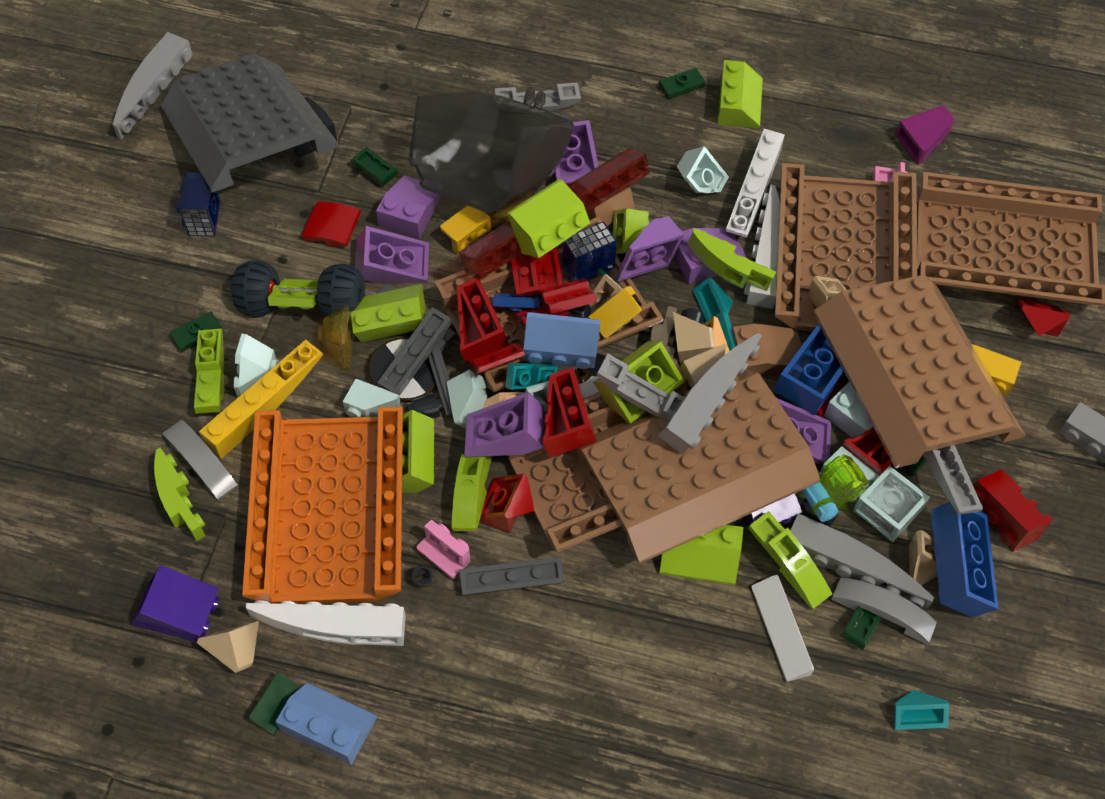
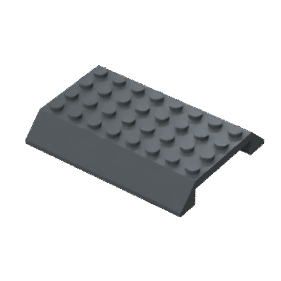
[161,54,339,193]

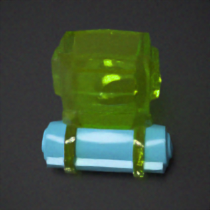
[800,454,870,522]

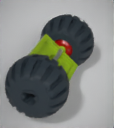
[230,260,365,322]

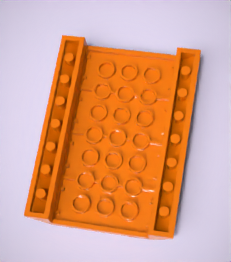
[242,407,403,604]

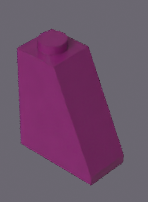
[895,105,955,165]

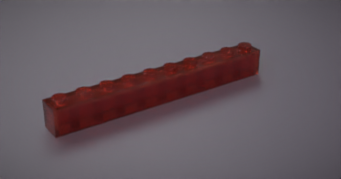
[458,148,650,279]

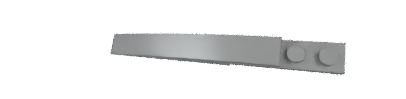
[923,445,983,515]

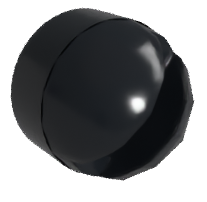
[412,565,433,587]

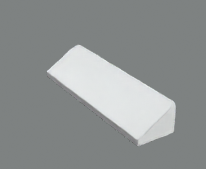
[751,575,814,682]

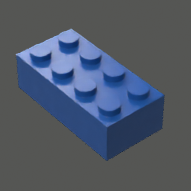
[774,324,845,415]
[931,502,999,617]

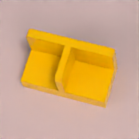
[440,202,491,255]
[589,286,642,338]

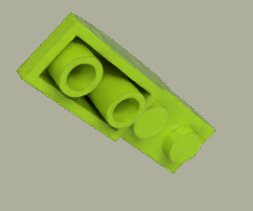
[687,228,776,291]
[194,329,224,414]
[154,448,205,541]
[452,454,492,531]
[748,511,832,610]

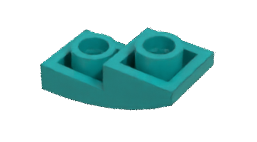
[506,363,558,390]

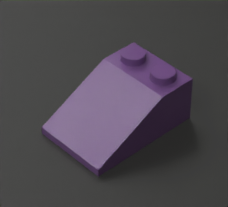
[546,120,601,185]
[376,175,445,239]
[615,216,684,282]
[355,226,429,283]
[673,228,749,285]
[465,392,545,457]
[776,398,831,465]

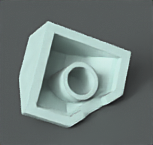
[677,146,729,193]
[234,334,279,397]

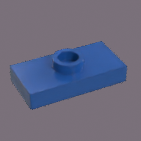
[493,293,541,311]

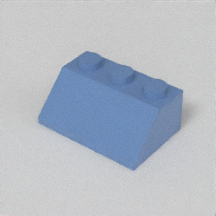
[523,312,600,369]
[276,683,377,765]

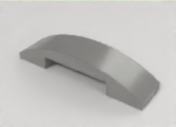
[495,83,581,113]
[596,354,683,420]
[162,420,238,501]
[831,578,937,645]

